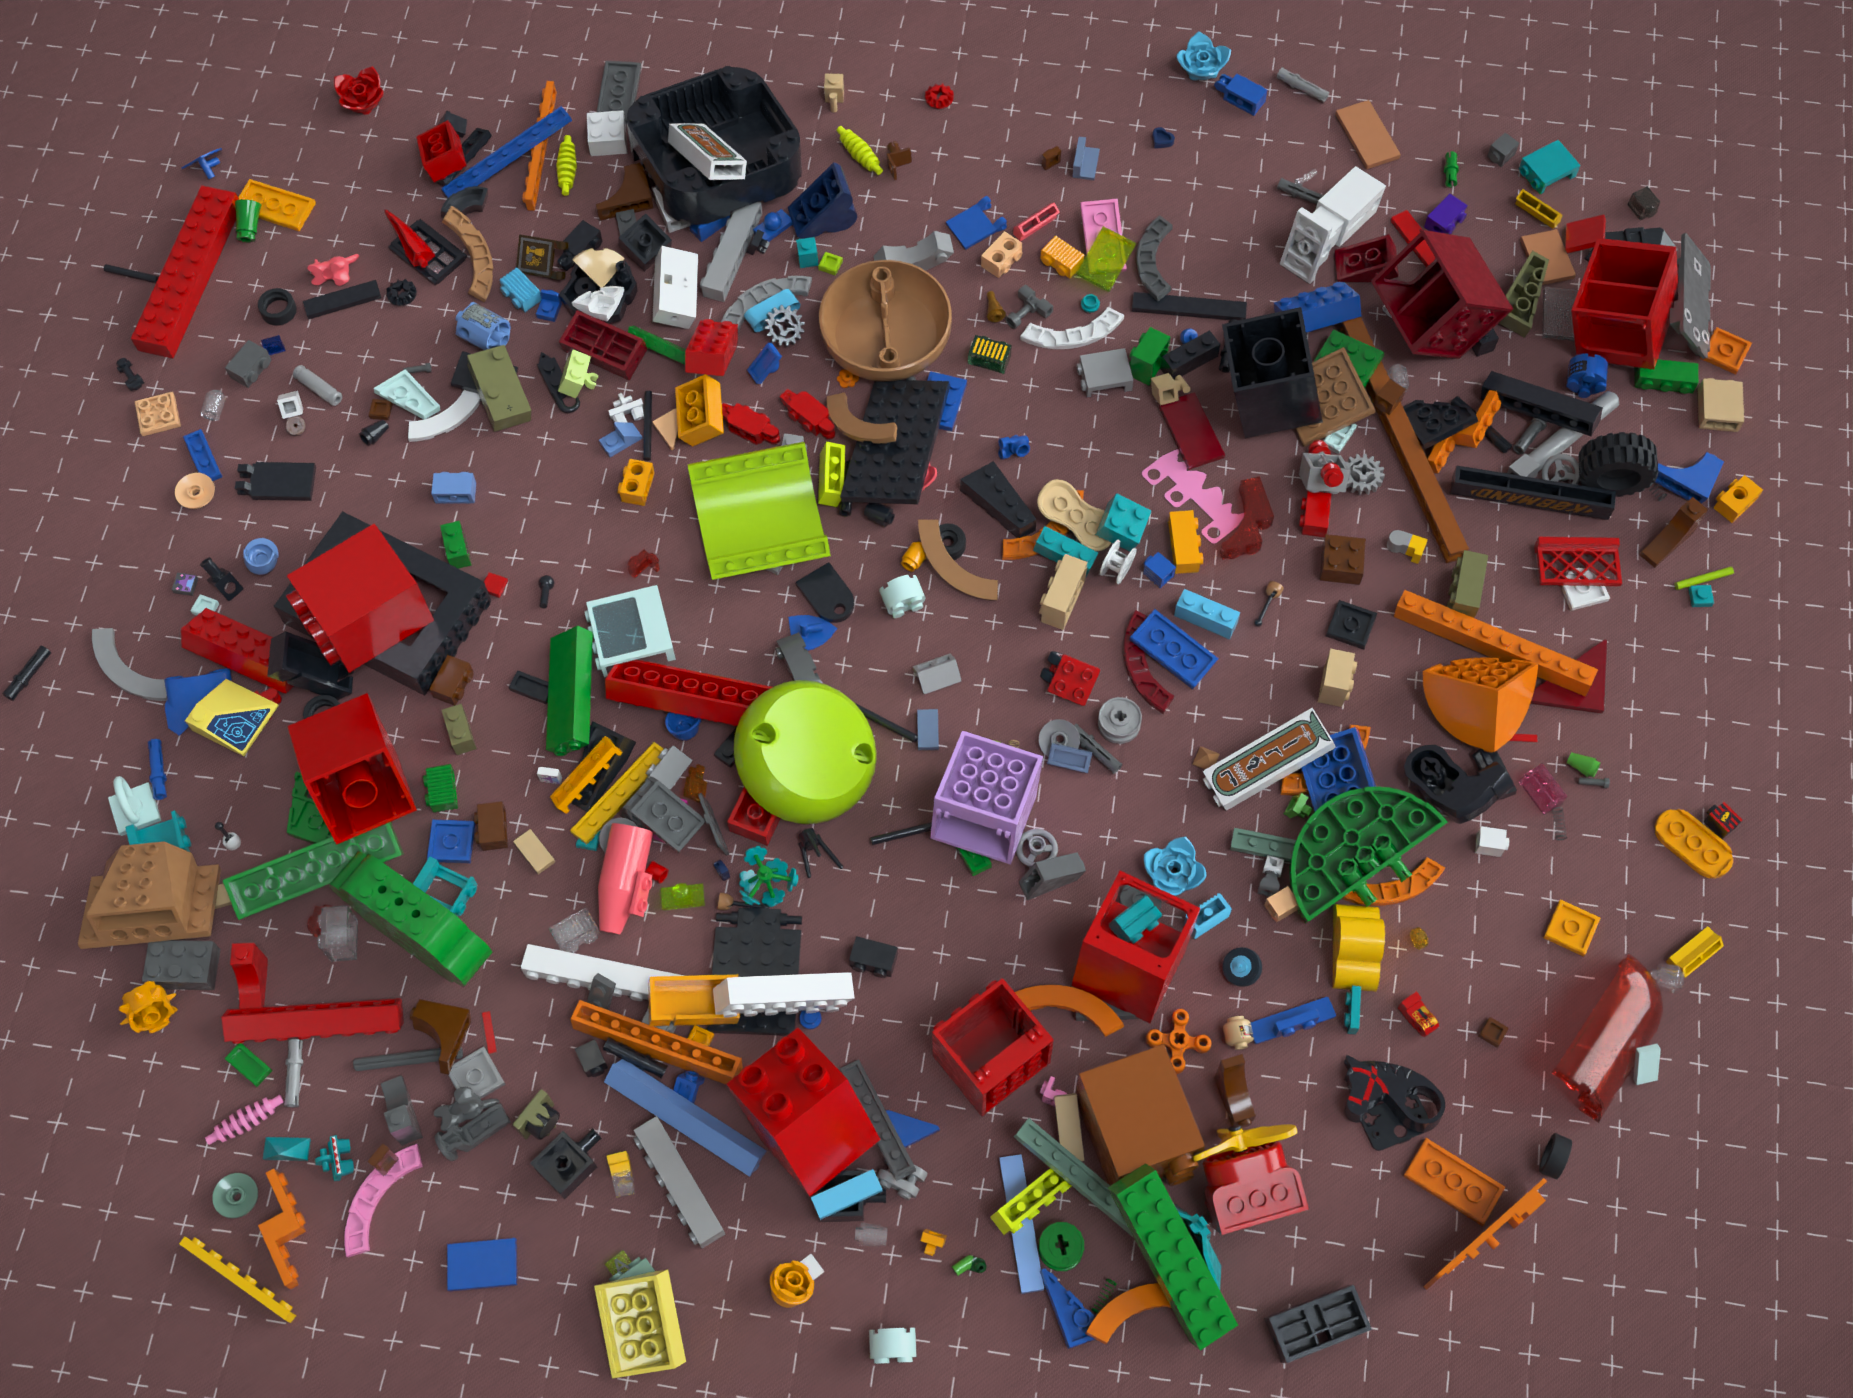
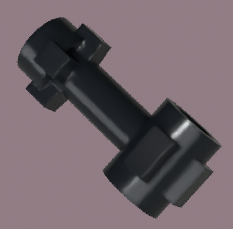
[116,358,145,391]

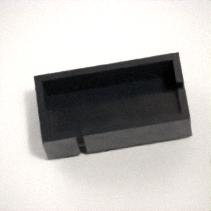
[267,631,354,700]

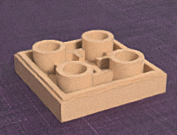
[135,392,181,436]

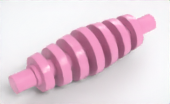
[205,1095,284,1145]

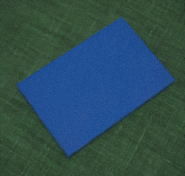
[447,1238,517,1291]

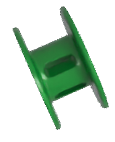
[1039,1222,1084,1272]

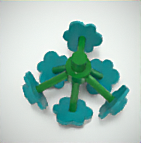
[739,846,799,907]

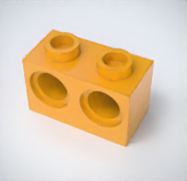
[618,459,655,506]

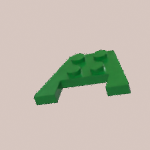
[287,771,332,844]

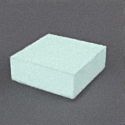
[190,594,219,616]

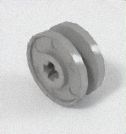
[1098,697,1142,744]

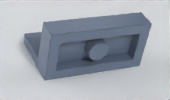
[1073,137,1100,180]

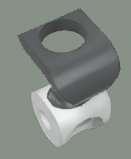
[1257,855,1284,896]

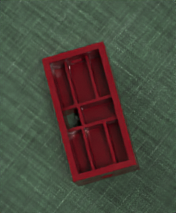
[559,310,648,381]

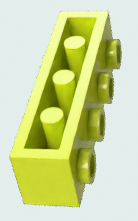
[990,1168,1072,1235]

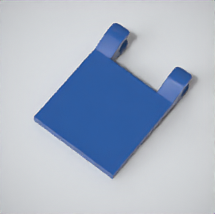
[946,196,1007,250]

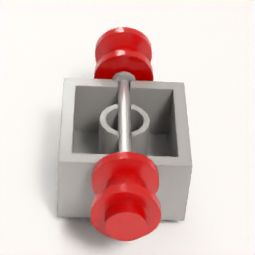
[1299,440,1350,494]

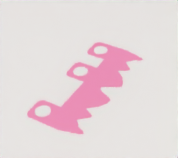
[1142,449,1246,544]

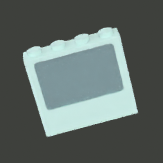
[584,585,676,677]

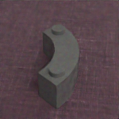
[775,632,822,683]

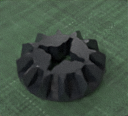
[386,279,417,306]

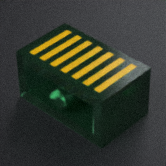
[968,335,1012,374]

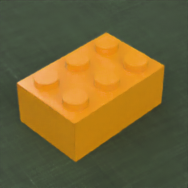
[675,374,724,447]

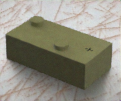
[467,345,531,432]

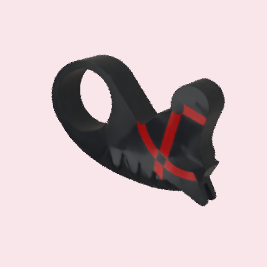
[1344,1055,1445,1132]

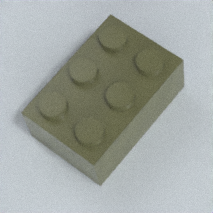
[1446,550,1488,618]

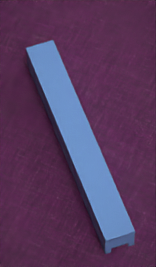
[604,1059,766,1177]

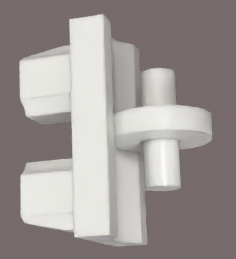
[608,393,644,423]

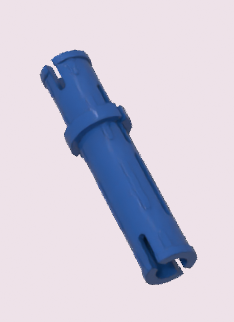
[147,739,167,800]

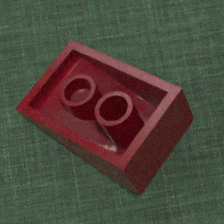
[1335,234,1399,282]

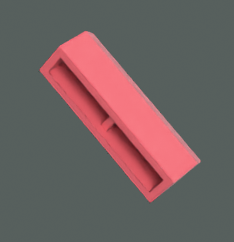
[1013,202,1060,242]

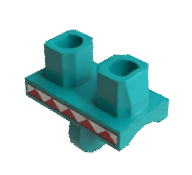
[315,1135,354,1181]

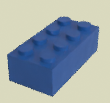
[1274,282,1362,333]

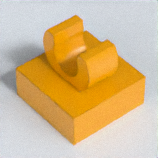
[920,1229,947,1256]

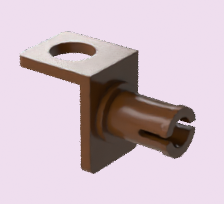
[886,141,912,180]

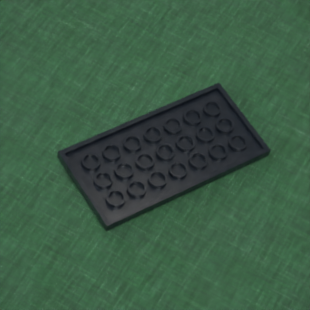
[840,380,950,505]

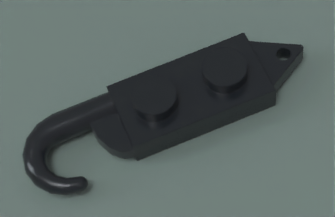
[537,352,580,413]

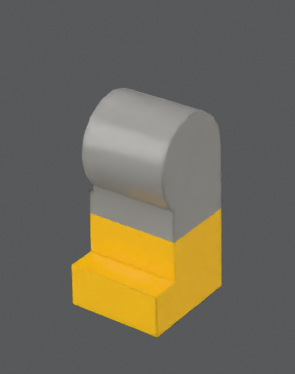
[1387,530,1428,564]

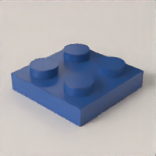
[427,820,476,863]

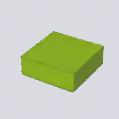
[818,252,843,276]

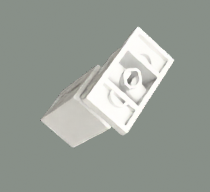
[1280,166,1386,284]

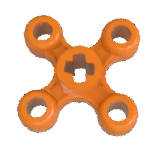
[1145,1009,1212,1074]

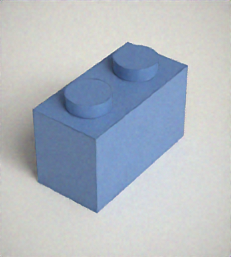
[431,472,476,503]

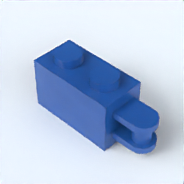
[1214,74,1268,116]

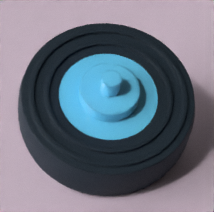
[1223,947,1262,987]

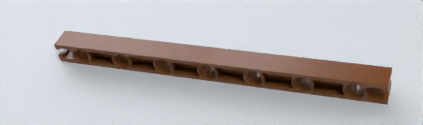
[1340,317,1469,563]

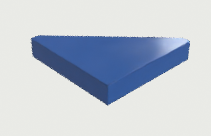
[886,1110,940,1148]

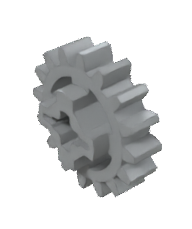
[1345,454,1385,495]

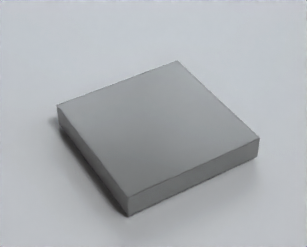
[448,1046,505,1099]

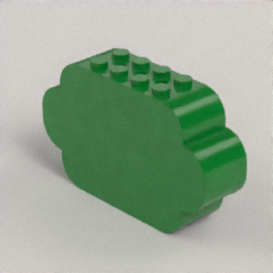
[329,851,493,987]

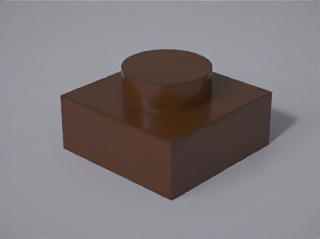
[1041,146,1061,170]

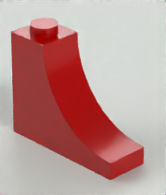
[230,943,268,1009]

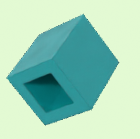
[796,237,819,268]

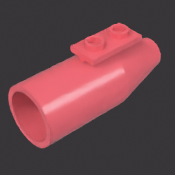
[598,823,653,935]

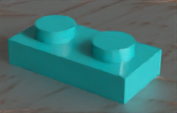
[1344,986,1361,1035]

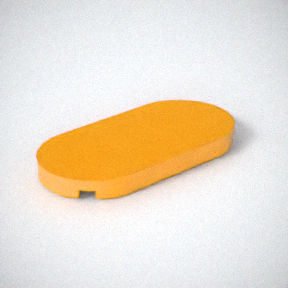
[1655,809,1733,878]

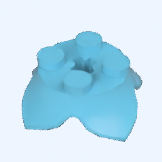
[1176,31,1231,80]
[1144,837,1206,896]

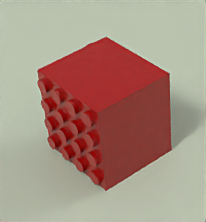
[932,978,1054,1117]

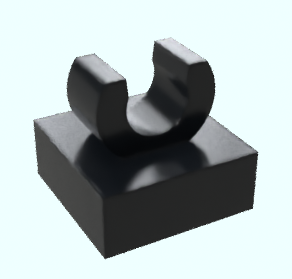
[747,229,770,255]

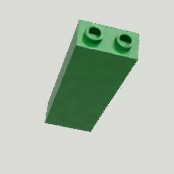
[546,626,593,756]

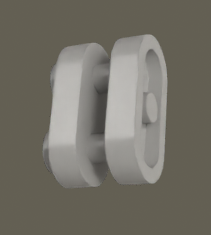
[877,1160,928,1200]

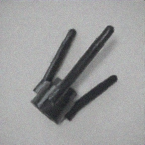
[798,828,843,878]

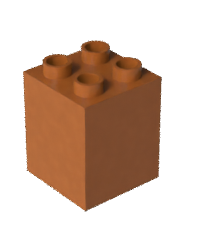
[1075,1044,1205,1186]

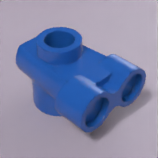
[998,435,1030,460]

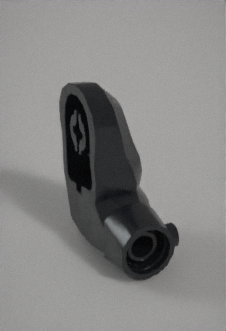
[1404,745,1514,824]

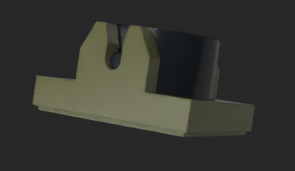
[513,1089,560,1140]

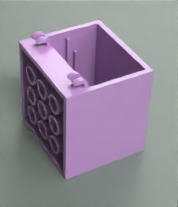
[930,731,1043,865]

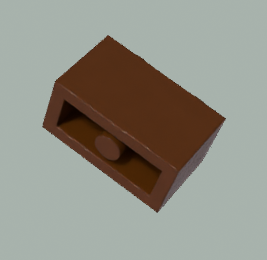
[429,655,474,706]
[474,801,508,851]

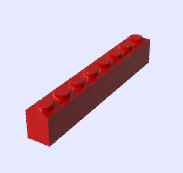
[221,998,404,1044]

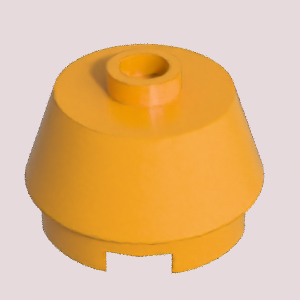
[770,1261,814,1308]

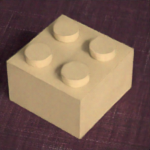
[1318,648,1357,707]

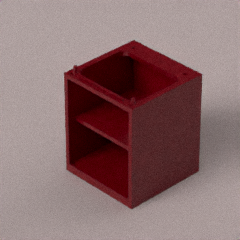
[1371,229,1513,359]

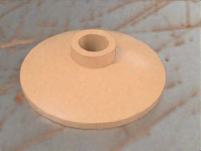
[175,473,215,509]

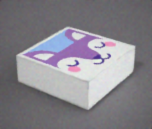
[537,767,562,784]

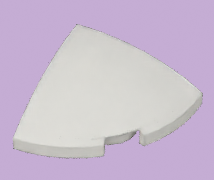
[572,286,624,321]

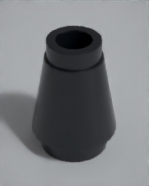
[359,419,389,446]

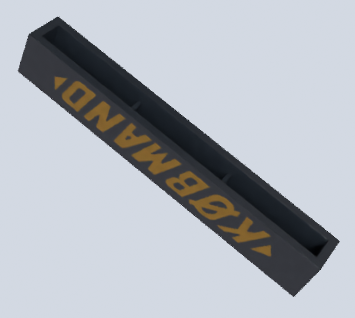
[1450,465,1616,520]

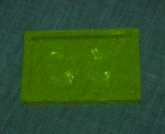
[1076,226,1136,292]

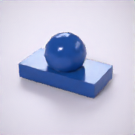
[753,209,793,242]
[747,343,782,384]

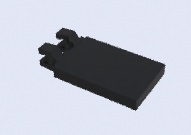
[235,462,316,501]

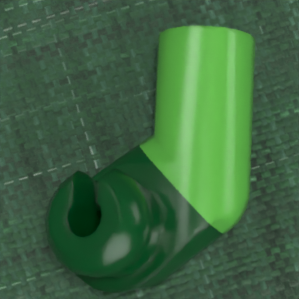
[952,1255,987,1276]

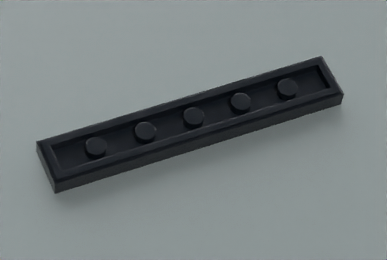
[1132,292,1247,321]

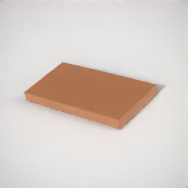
[1335,100,1401,169]

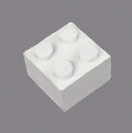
[587,110,627,156]

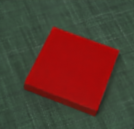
[1565,214,1606,253]

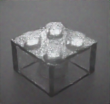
[317,905,358,962]

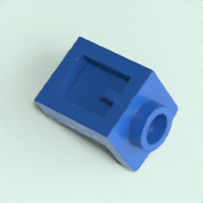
[536,289,562,322]
[673,1071,705,1104]

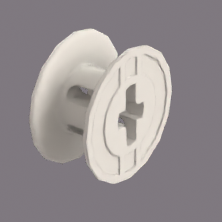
[1100,540,1137,584]

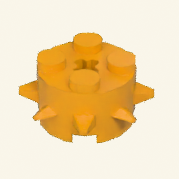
[119,981,178,1033]

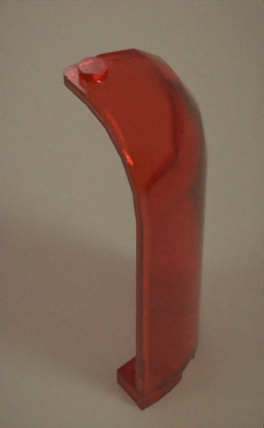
[1551,953,1663,1123]

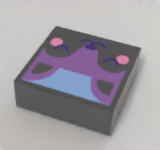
[172,572,199,596]

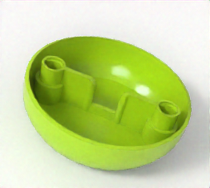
[734,680,876,824]

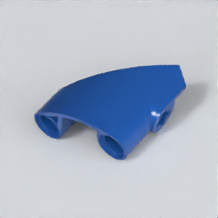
[164,668,232,736]

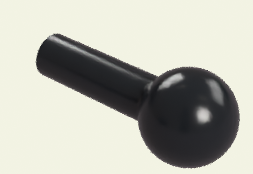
[538,575,555,609]

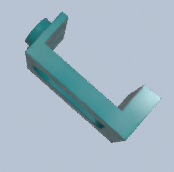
[413,857,477,917]

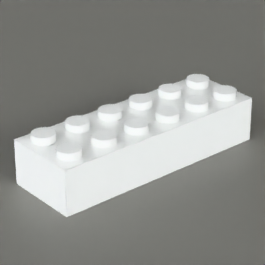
[713,973,854,1018]

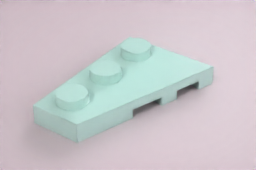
[374,369,440,419]

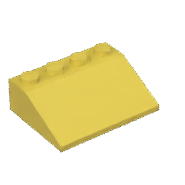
[594,1269,686,1378]

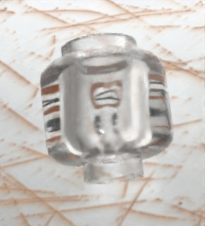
[1651,963,1685,993]

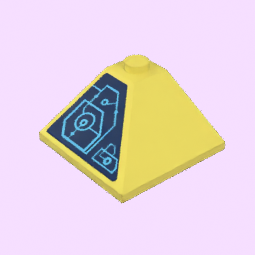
[185,679,279,756]

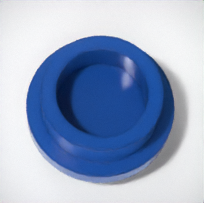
[800,1010,822,1029]

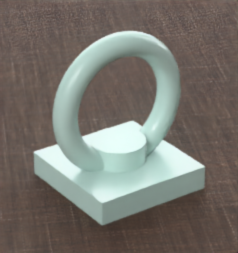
[108,776,162,836]

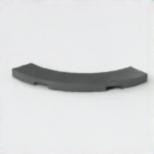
[1137,215,1173,301]

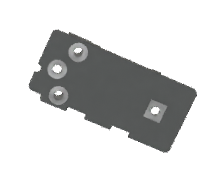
[1670,233,1711,359]

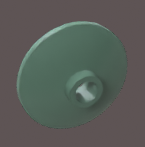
[212,1173,258,1218]

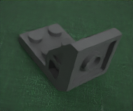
[620,776,706,853]

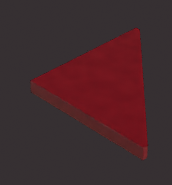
[1530,640,1607,713]

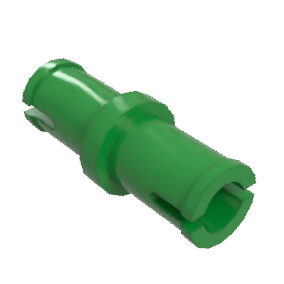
[1444,151,1459,188]

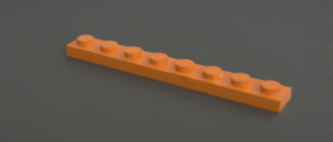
[522,81,557,211]

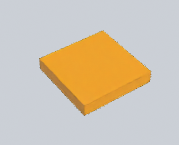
[1543,899,1600,957]

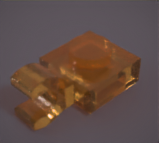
[683,764,707,803]

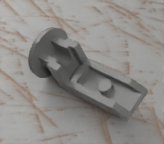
[435,1103,511,1161]

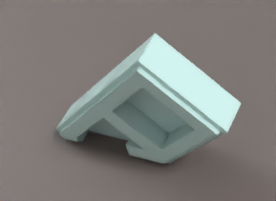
[1324,424,1357,455]

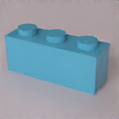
[1174,589,1240,639]

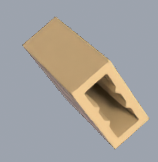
[1697,378,1744,432]

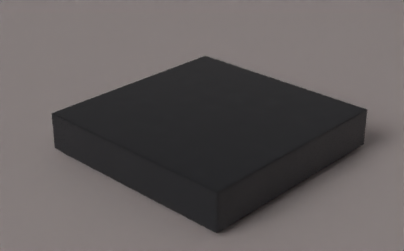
[1326,600,1377,650]

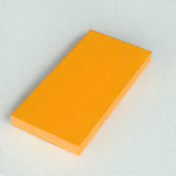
[238,179,316,231]

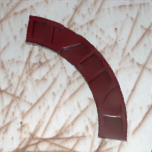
[1124,610,1174,714]

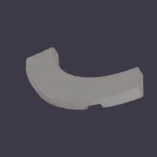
[721,276,812,332]
[92,628,167,701]

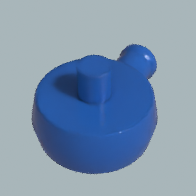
[1180,328,1198,344]

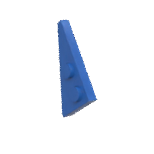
[1040,1268,1096,1349]

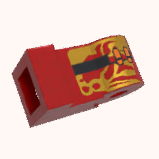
[1398,991,1439,1037]

